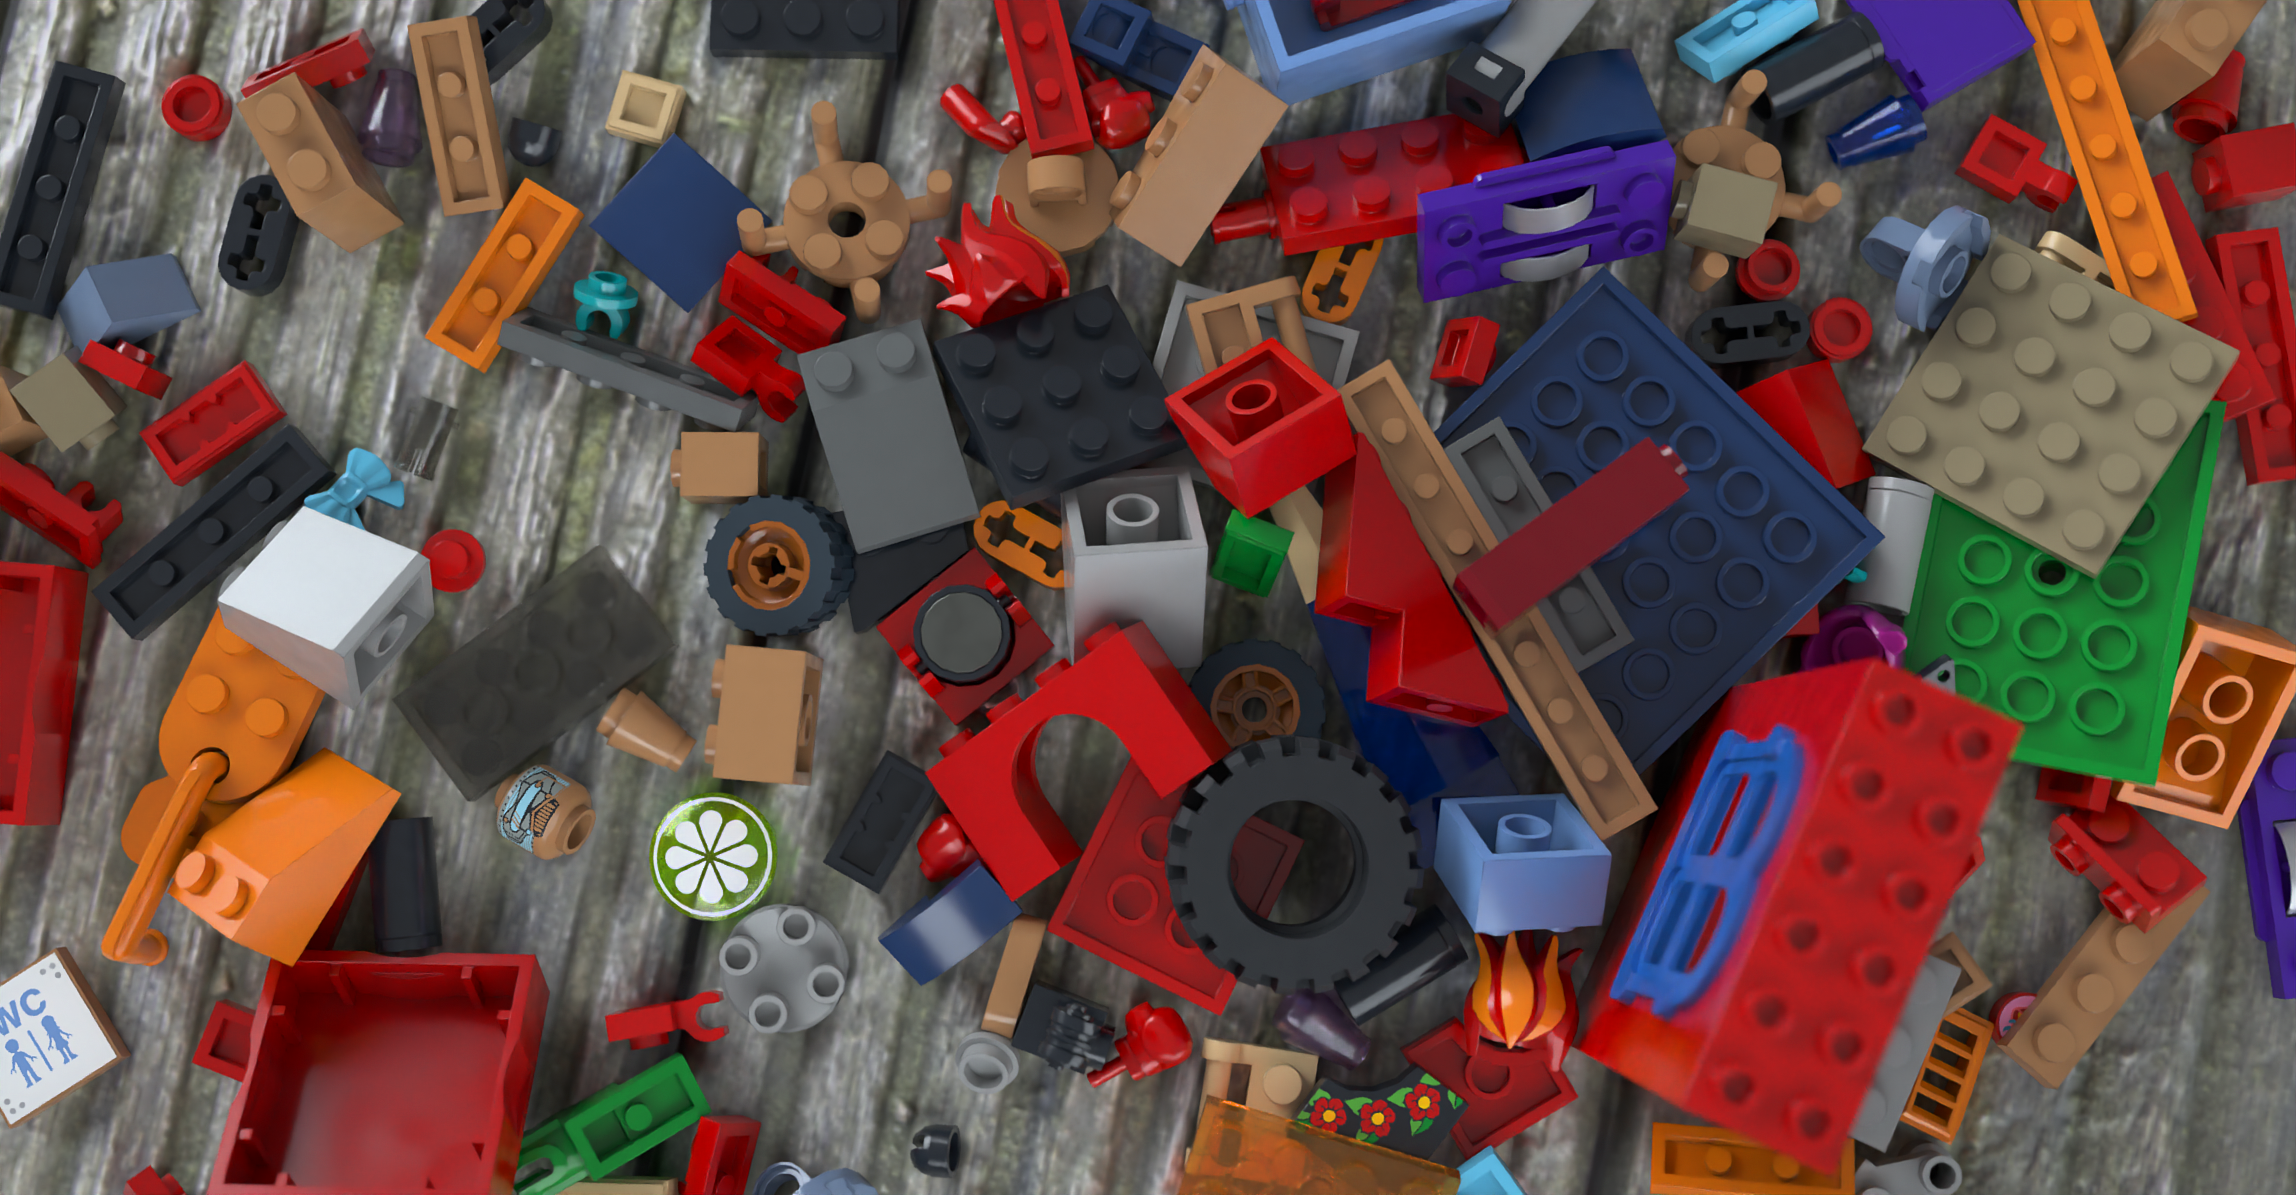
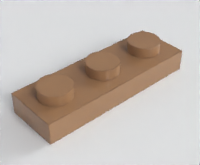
[407,15,512,217]

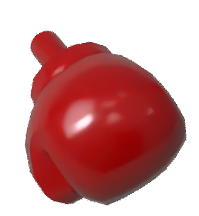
[1073,55,1156,150]
[916,813,995,882]
[1087,1001,1193,1088]

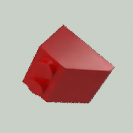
[1164,337,1357,519]

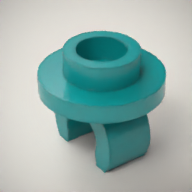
[573,271,638,339]

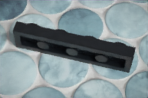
[0,60,126,320]
[91,423,337,641]

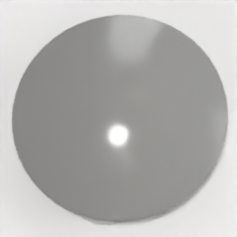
[719,903,849,1034]

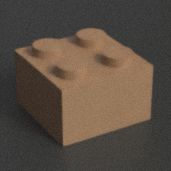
[704,644,824,786]

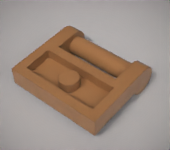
[1186,276,1326,381]

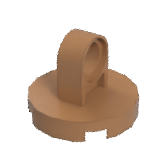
[995,138,1119,258]

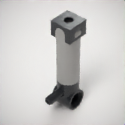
[1445,0,1597,138]

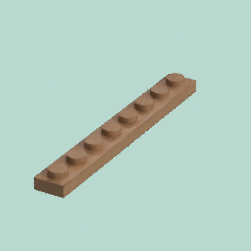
[1337,359,1658,841]

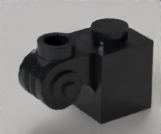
[1011,979,1116,1075]

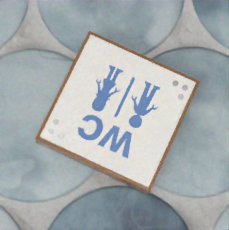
[0,947,131,1129]

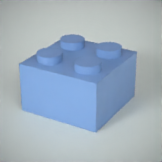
[1433,793,1612,936]

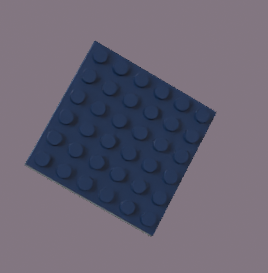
[1434,266,1885,776]

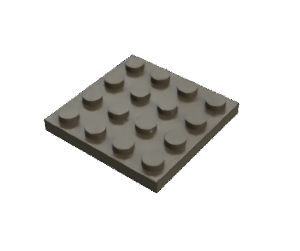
[1862,234,2240,579]

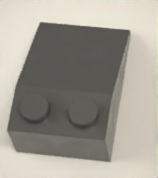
[797,318,981,554]

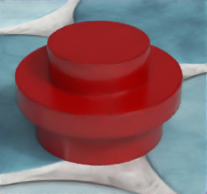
[1735,239,1800,302]
[421,529,486,593]

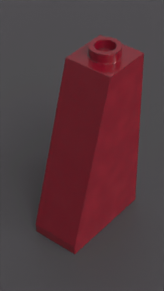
[1452,436,1690,640]

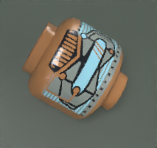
[495,764,596,860]

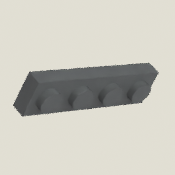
[497,307,759,432]
[1443,416,1635,674]

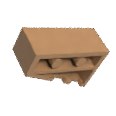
[1109,44,1289,268]

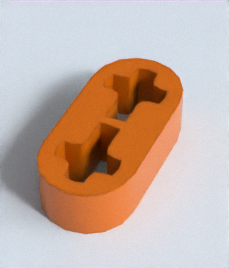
[1300,238,1384,326]
[973,500,1065,591]

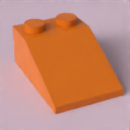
[2110,606,2296,829]
[167,747,402,967]

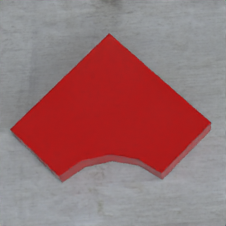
[1399,1016,1579,1161]

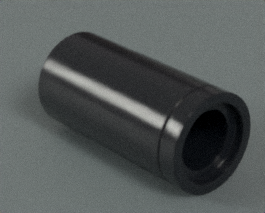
[1741,12,1885,126]
[367,817,443,953]
[1333,904,1469,1027]

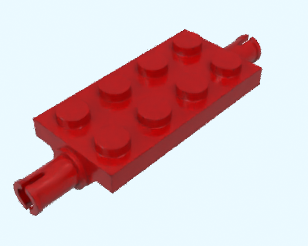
[1209,114,1531,256]

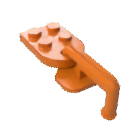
[101,606,326,966]

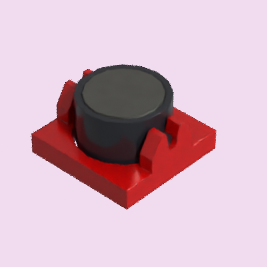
[876,547,1055,726]

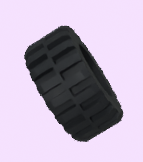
[1164,734,1424,995]

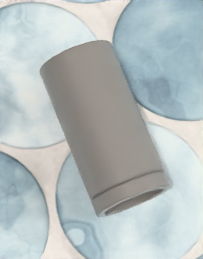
[1844,476,1935,616]

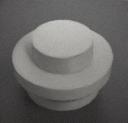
[955,1031,1021,1094]

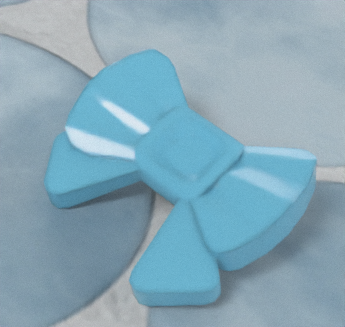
[304,448,405,531]

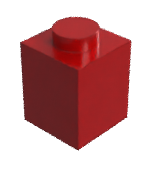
[2191,122,2296,213]

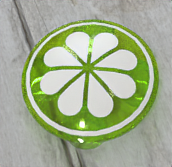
[649,792,778,921]

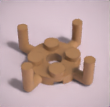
[1668,69,1842,292]
[737,101,952,324]

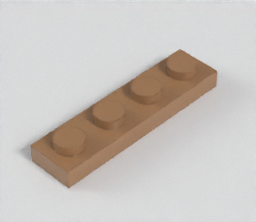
[1996,886,2210,1089]

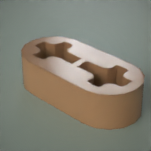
[981,913,1048,1039]

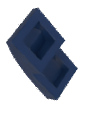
[1068,0,1210,102]
[878,859,1023,986]

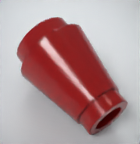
[2171,49,2246,145]

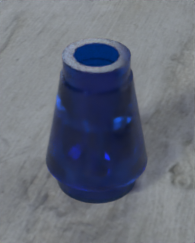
[1825,94,1927,170]

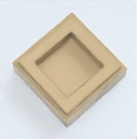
[605,70,687,148]

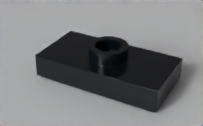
[823,750,938,894]

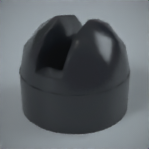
[508,117,562,167]
[910,1124,961,1179]

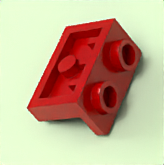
[2048,788,2207,934]

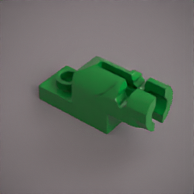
[513,1052,713,1195]

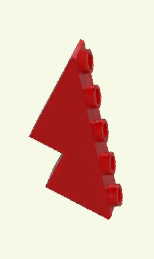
[1314,432,1508,727]

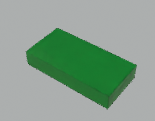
[1209,509,1295,598]

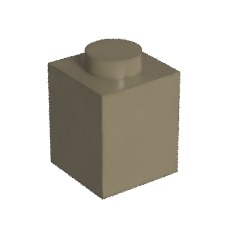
[1669,163,1778,259]
[9,346,128,452]

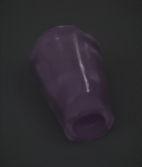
[357,68,423,168]
[1272,988,1371,1071]

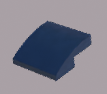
[1515,48,1667,162]
[588,133,772,313]

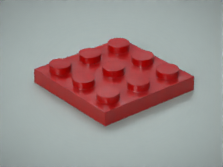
[1046,756,1305,1016]

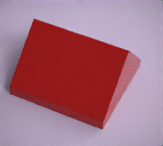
[1736,359,1876,490]

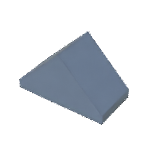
[57,253,201,352]

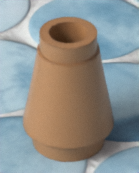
[596,687,697,772]

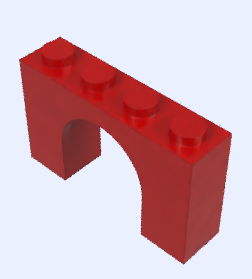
[925,620,1232,902]

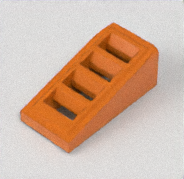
[1899,1007,1994,1145]

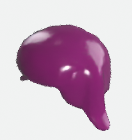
[1797,604,1907,673]

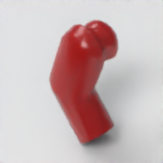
[940,84,1027,155]

